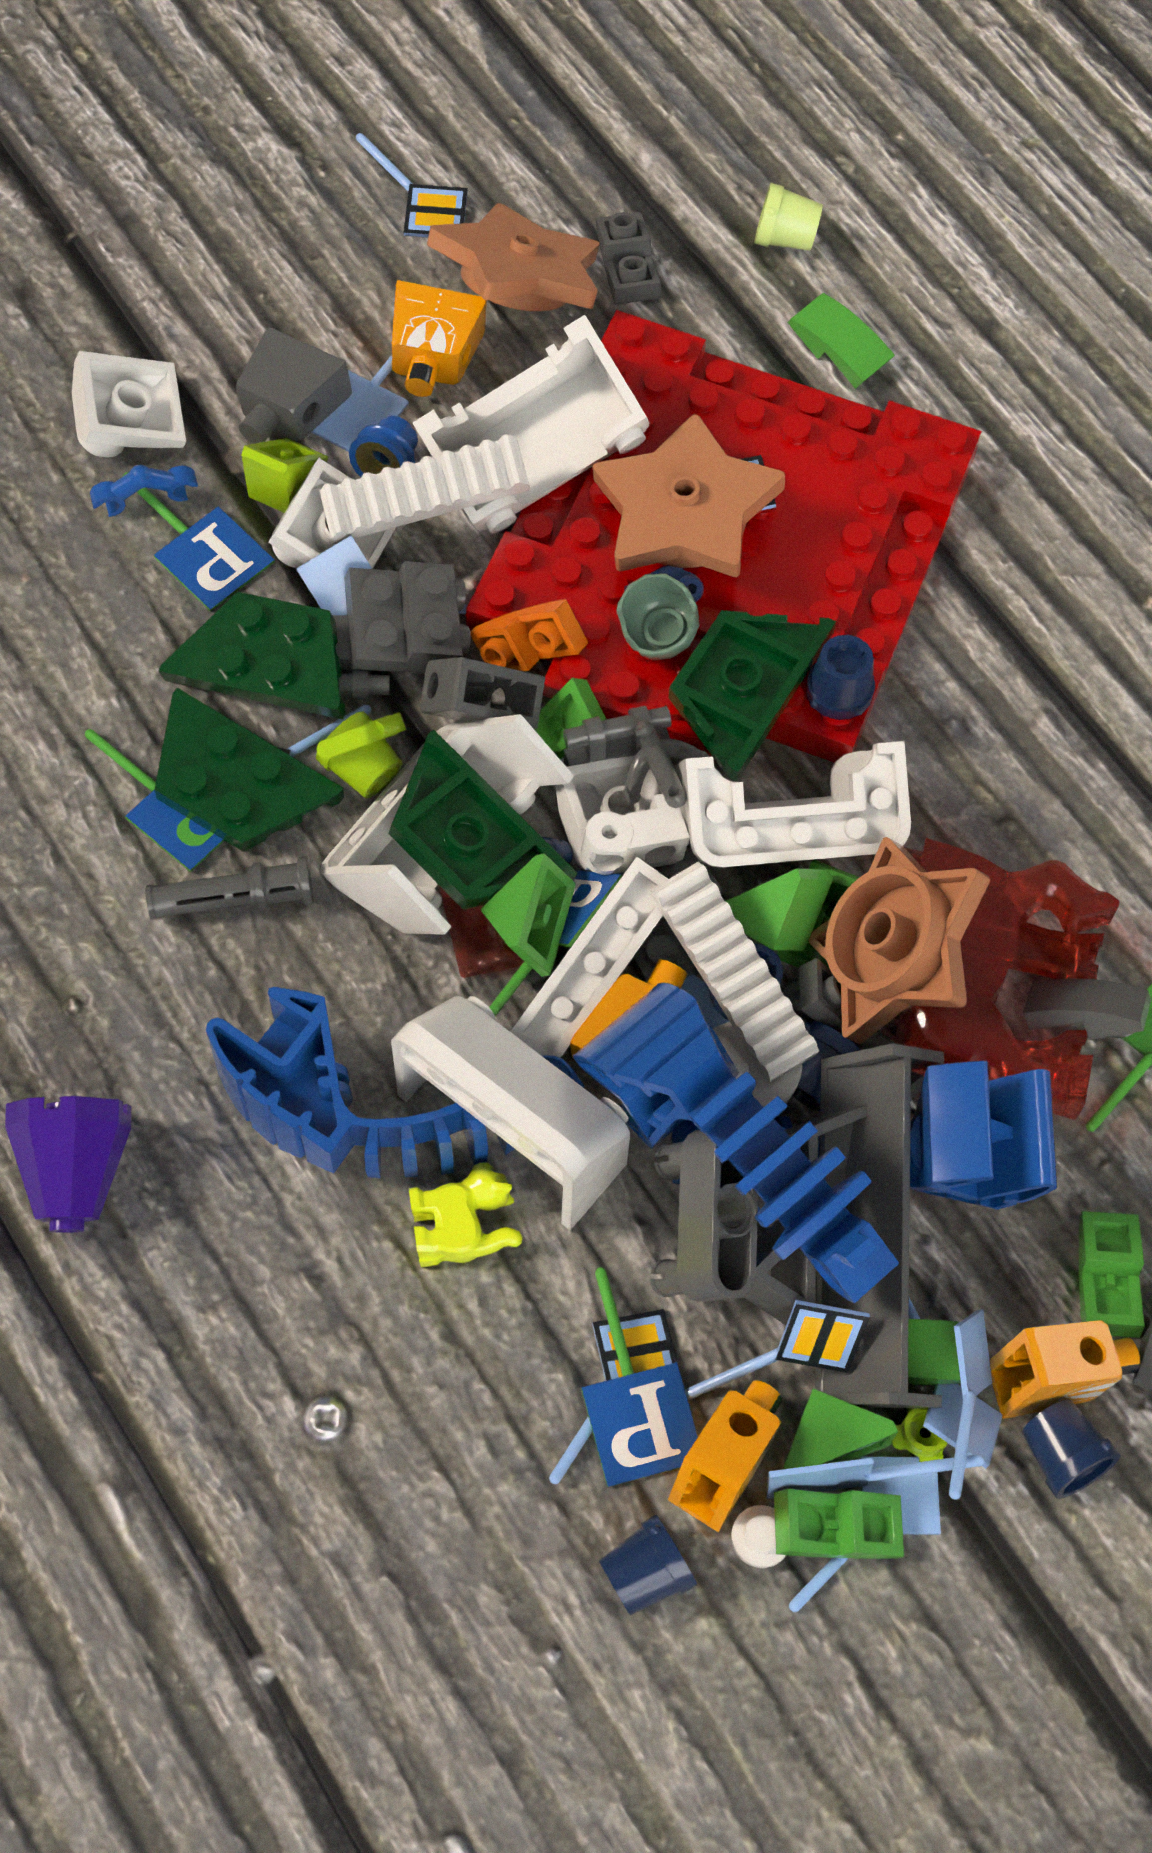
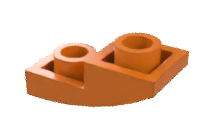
[470,599,588,671]

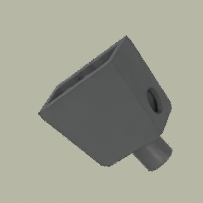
[236,327,352,444]
[420,657,545,729]

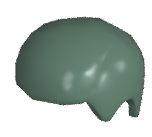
[617,573,699,660]

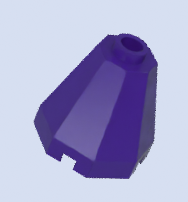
[5,1096,132,1233]

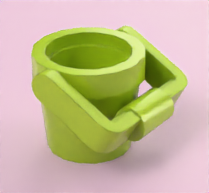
[315,711,406,799]

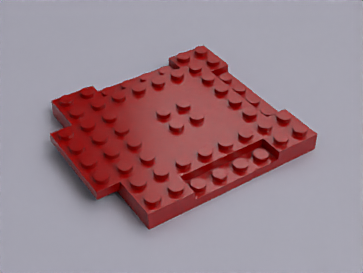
[466,310,982,763]

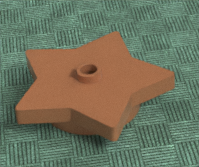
[427,203,600,311]
[592,415,785,577]
[808,837,990,1044]

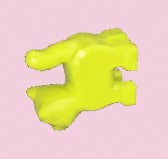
[409,1162,523,1267]

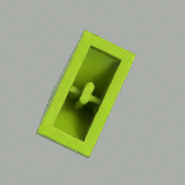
[241,438,329,513]

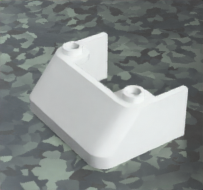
[320,714,574,935]
[391,996,630,1230]

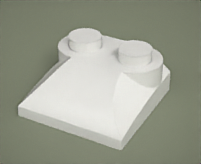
[72,351,186,458]
[268,458,396,569]
[555,755,690,872]

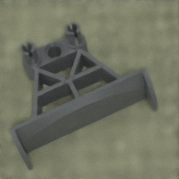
[650,1043,944,1408]

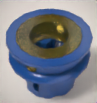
[348,415,418,477]

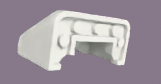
[413,315,649,534]
[674,741,911,868]

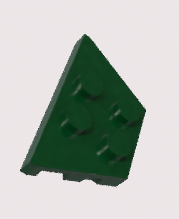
[159,592,346,719]
[668,610,836,782]
[154,688,344,852]
[388,730,578,910]

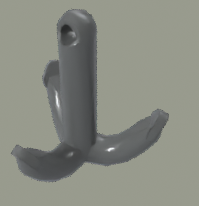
[624,720,709,809]

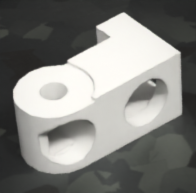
[580,794,690,875]

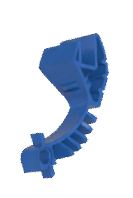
[573,983,899,1303]
[206,987,584,1178]
[672,1061,1057,1212]

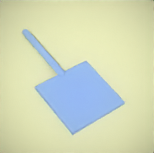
[311,355,409,453]
[766,1454,985,1499]

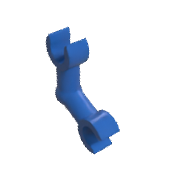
[90,465,198,517]

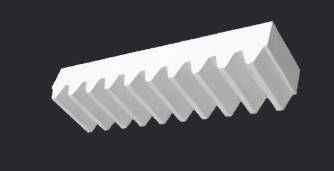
[319,434,530,544]
[510,857,668,1058]
[650,861,819,1084]

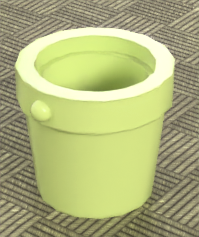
[754,182,823,251]

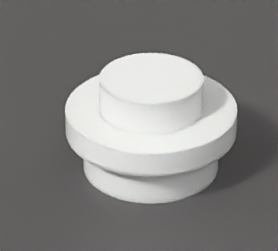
[731,1505,786,1568]

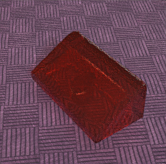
[439,886,524,978]

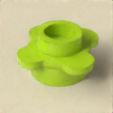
[891,1408,948,1462]

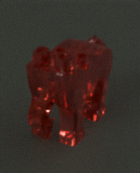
[902,838,1120,1121]

